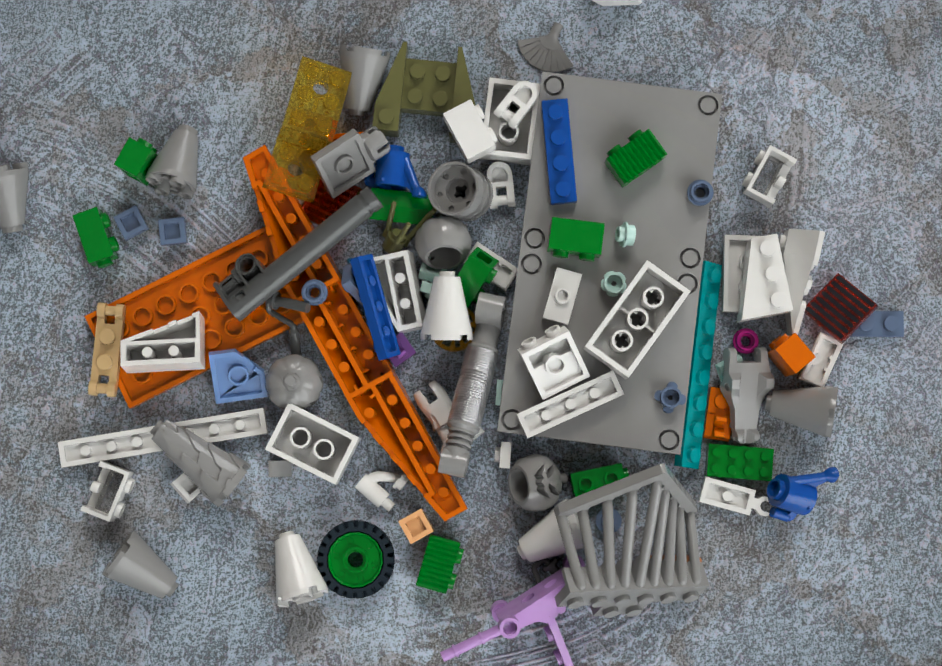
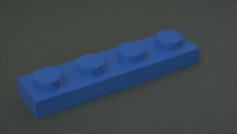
[541,98,577,205]
[350,254,401,361]

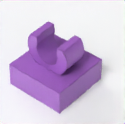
[389,332,416,368]

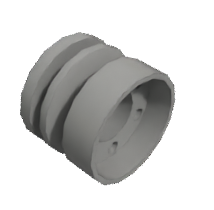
[427,161,493,222]

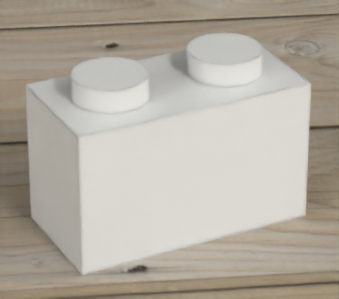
[443,99,497,164]

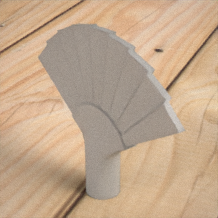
[517,22,573,72]

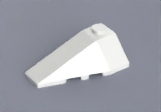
[779,229,825,336]

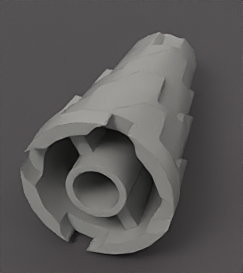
[150,419,251,507]

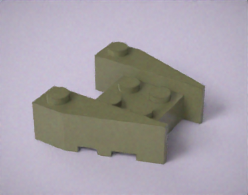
[372,41,475,143]

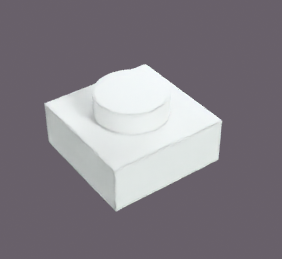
[494,442,512,469]
[170,472,201,503]

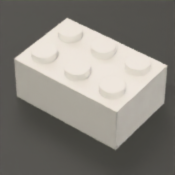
[480,77,541,165]
[265,404,361,485]

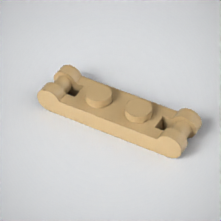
[88,302,126,397]

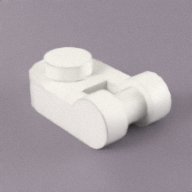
[493,81,537,129]
[487,161,516,209]

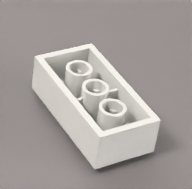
[583,260,691,380]

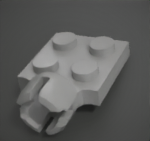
[310,126,390,199]

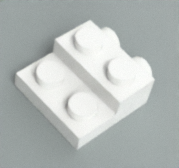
[517,325,590,400]

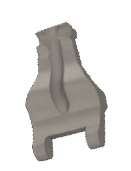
[720,347,775,444]

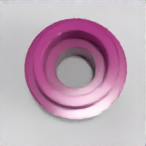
[732,328,759,354]

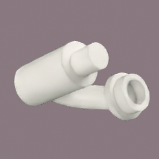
[355,471,409,512]

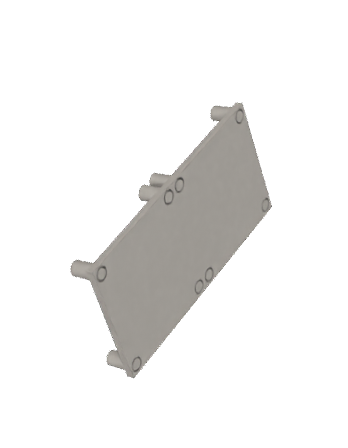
[497,71,722,455]

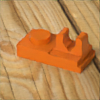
[703,387,731,442]

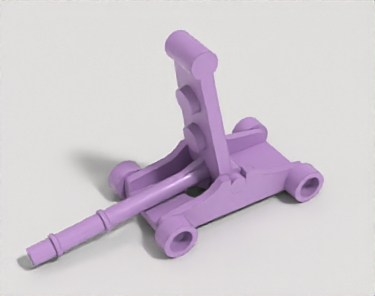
[440,555,585,666]

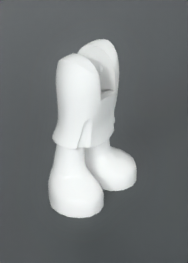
[413,380,485,453]

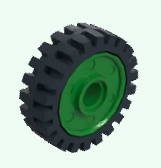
[317,520,395,599]

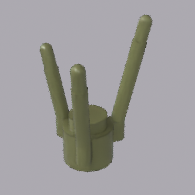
[382,201,437,254]

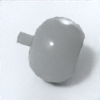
[414,212,472,270]
[265,354,323,412]
[508,454,568,512]

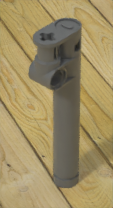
[213,186,384,321]

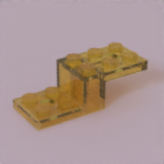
[262,56,352,203]

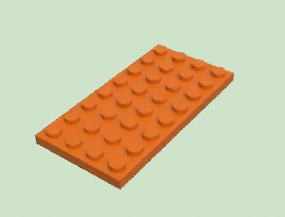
[84,227,304,409]

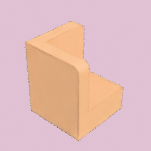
[398,508,435,544]

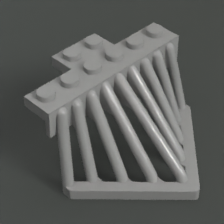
[554,463,710,618]

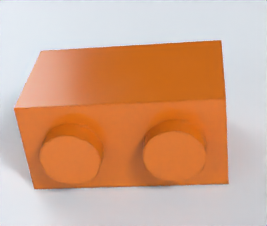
[768,333,816,377]

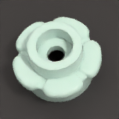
[615,222,636,248]
[601,271,627,297]

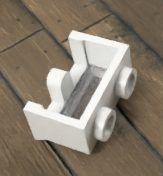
[742,145,797,208]
[81,461,135,522]

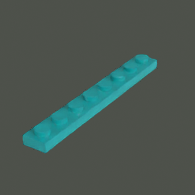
[674,261,722,469]

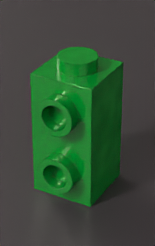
[72,207,120,269]
[457,247,499,309]
[569,463,629,497]

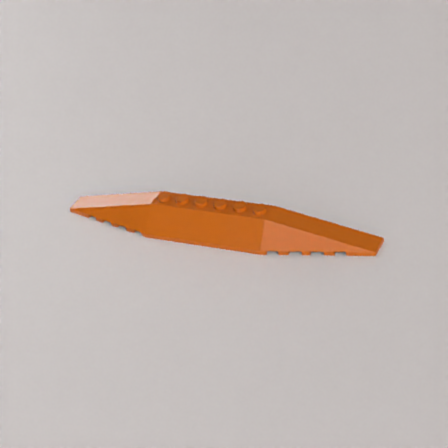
[243,145,468,521]

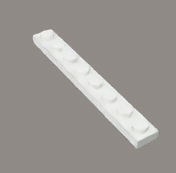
[58,408,269,468]

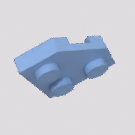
[209,349,268,404]

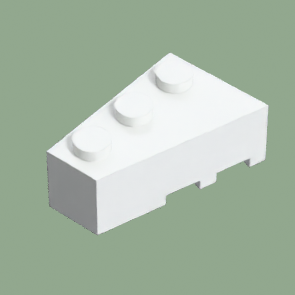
[737,234,793,323]
[373,250,425,333]
[120,311,205,373]

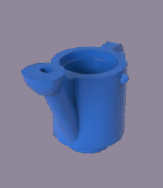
[364,145,427,199]
[767,467,839,522]

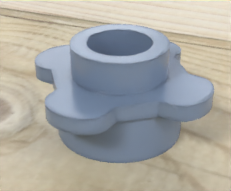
[654,382,686,413]

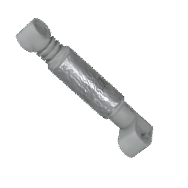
[438,292,507,478]

